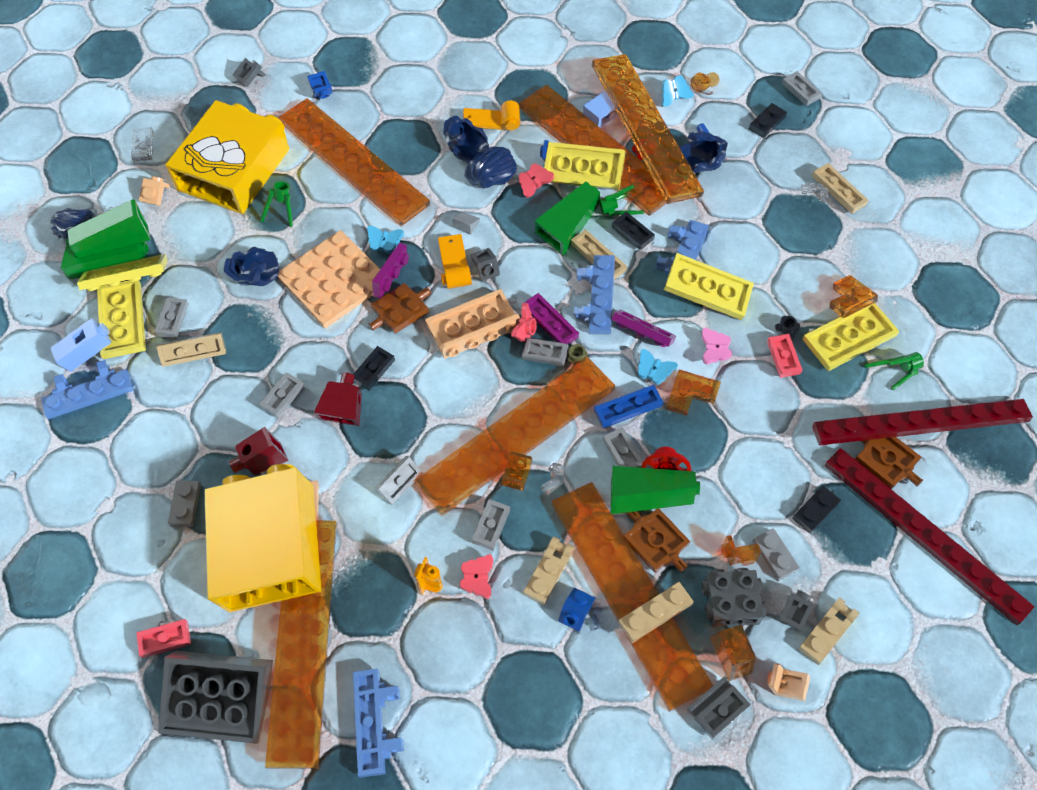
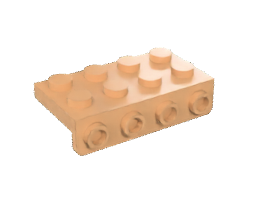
[425,289,520,359]

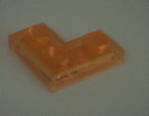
[830,275,878,318]
[666,369,721,416]

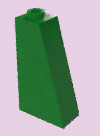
[535,181,600,256]
[66,199,151,258]
[60,242,148,279]
[610,466,700,514]

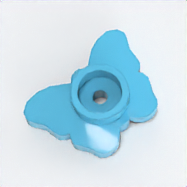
[661,75,694,107]
[367,226,404,254]
[638,349,678,385]

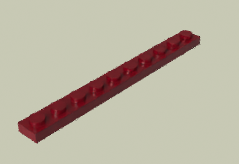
[812,399,1033,446]
[824,448,1035,626]

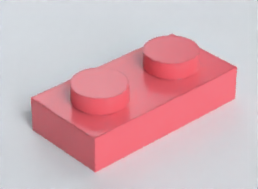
[767,334,802,378]
[136,619,191,658]

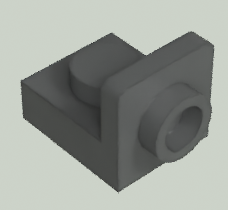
[232,58,266,87]
[470,248,500,281]
[779,589,815,631]

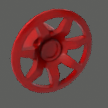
[641,446,691,471]

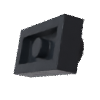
[749,103,787,138]
[612,212,655,250]
[353,346,395,391]
[792,485,841,534]

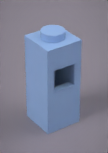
[51,318,112,372]

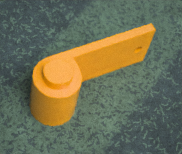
[463,100,520,131]
[438,234,472,289]

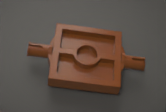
[368,283,431,334]
[855,437,923,489]
[623,509,690,573]

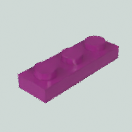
[372,243,409,299]
[524,293,579,345]
[612,309,677,347]

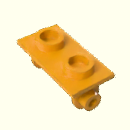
[414,557,443,595]

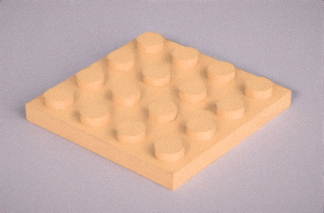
[278,230,380,329]

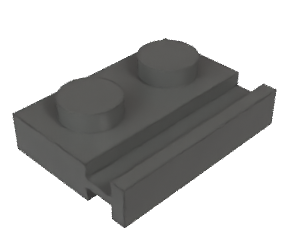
[687,676,751,739]

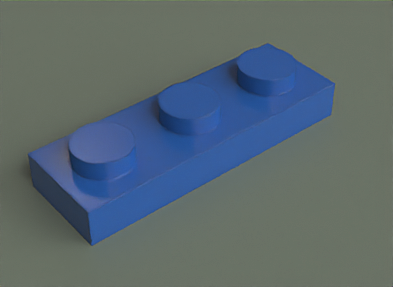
[594,385,664,429]

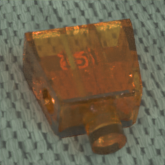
[710,625,756,682]

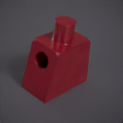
[314,372,362,426]
[229,427,289,475]

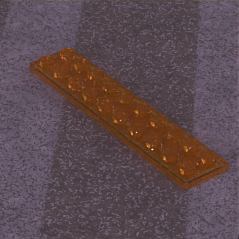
[591,54,704,204]
[519,85,678,216]
[278,98,430,226]
[414,357,615,516]
[551,482,713,712]
[265,520,337,769]

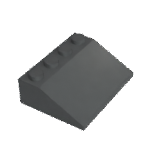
[158,650,273,744]

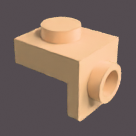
[139,176,170,206]
[767,663,811,702]

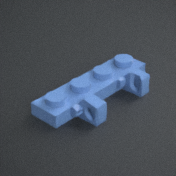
[655,220,709,284]
[574,255,615,334]
[41,360,134,419]
[353,668,404,778]

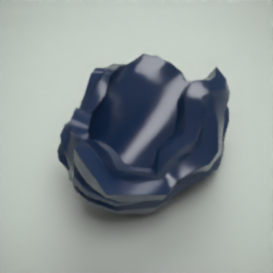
[443,116,490,163]
[677,131,728,173]
[464,146,517,189]
[50,208,96,240]
[224,246,279,286]

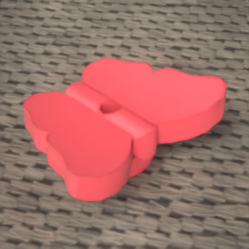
[518,164,554,198]
[511,303,536,342]
[460,554,493,599]

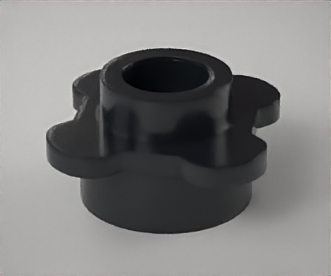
[775,316,800,338]

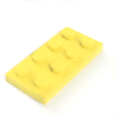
[544,142,626,190]
[664,253,754,320]
[77,254,168,291]
[97,280,146,359]
[802,300,899,371]

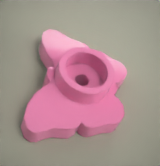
[702,328,732,364]

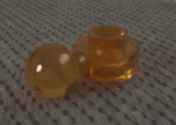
[690,72,720,93]

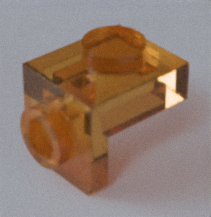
[501,452,532,491]
[721,535,761,566]

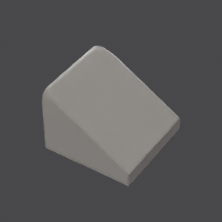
[453,212,480,234]

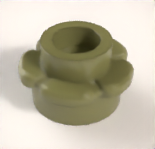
[567,344,588,364]

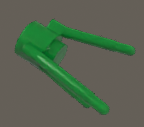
[260,181,293,227]
[599,185,644,217]
[864,352,924,390]

